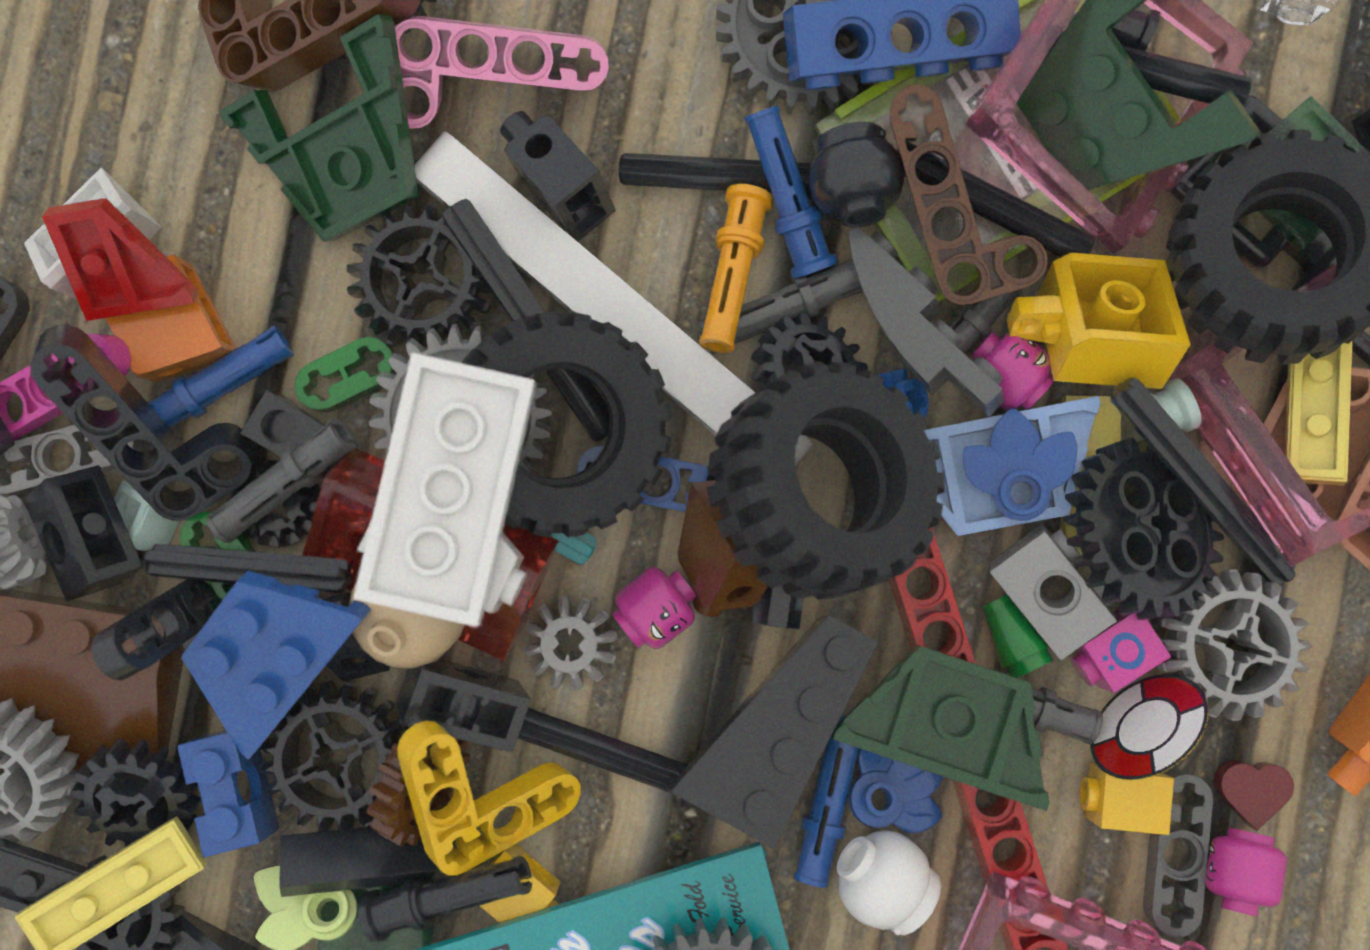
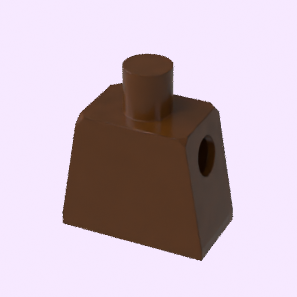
[678,480,768,617]

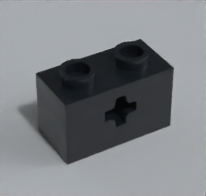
[395,659,531,753]

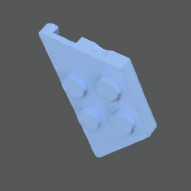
[924,396,1100,536]

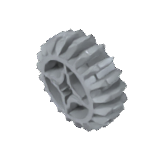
[1155,569,1313,721]
[0,698,79,843]

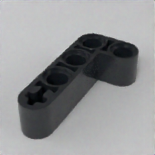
[30,325,251,521]

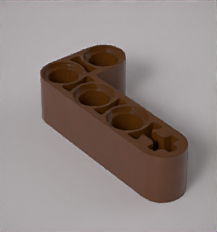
[198,0,420,92]
[890,84,1048,305]

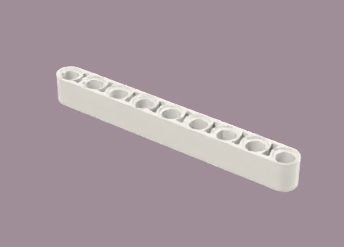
[414,131,813,466]

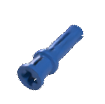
[744,105,838,279]

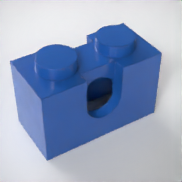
[177,730,279,858]

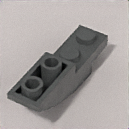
[848,228,1004,417]

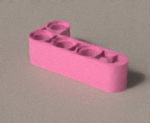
[395,16,609,129]

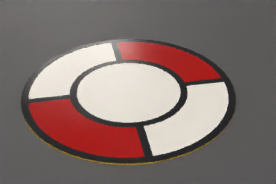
[1090,674,1209,780]

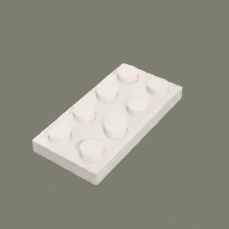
[353,353,537,627]

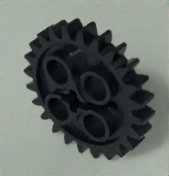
[1063,437,1224,620]

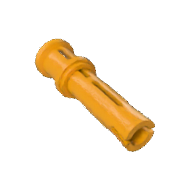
[699,184,774,353]

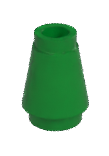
[982,594,1053,678]

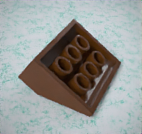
[0,590,185,769]

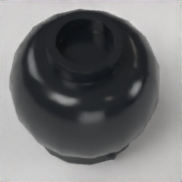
[809,122,904,228]

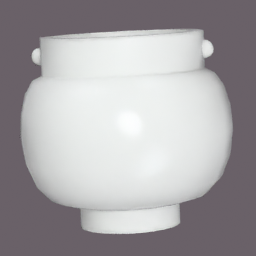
[837,830,941,935]

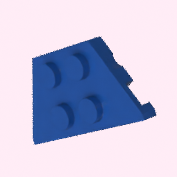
[181,571,371,760]

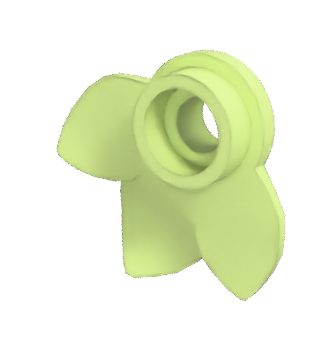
[254,866,358,950]

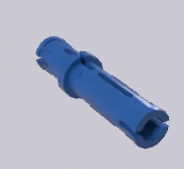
[148,325,294,428]
[793,715,859,888]

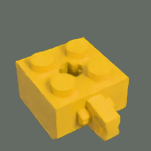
[1006,253,1190,389]

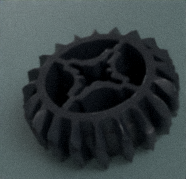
[346,203,492,347]
[259,680,407,833]

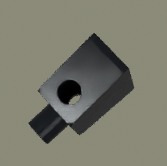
[500,111,616,242]

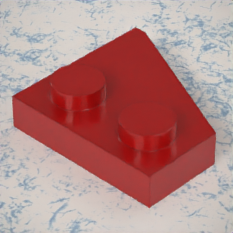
[42,198,198,321]

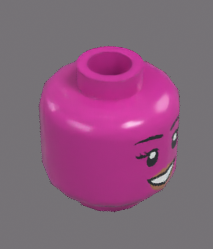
[970,331,1054,411]
[612,567,697,649]
[1205,828,1287,917]

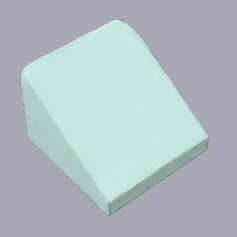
[114,480,179,551]

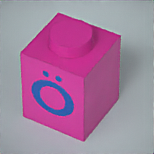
[1071,609,1171,693]

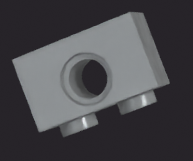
[990,523,1117,661]

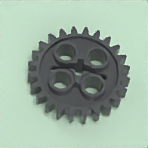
[715,0,892,115]

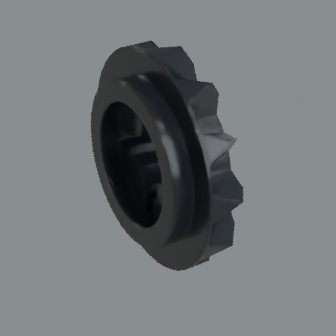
[234,460,322,547]

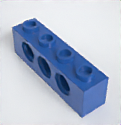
[783,0,1022,90]

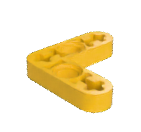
[397,721,581,875]

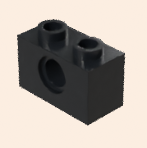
[23,465,143,602]

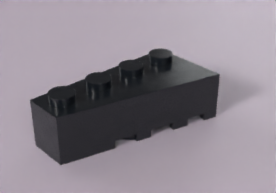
[666,615,879,849]

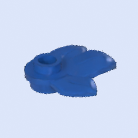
[963,409,1077,521]
[849,749,943,833]

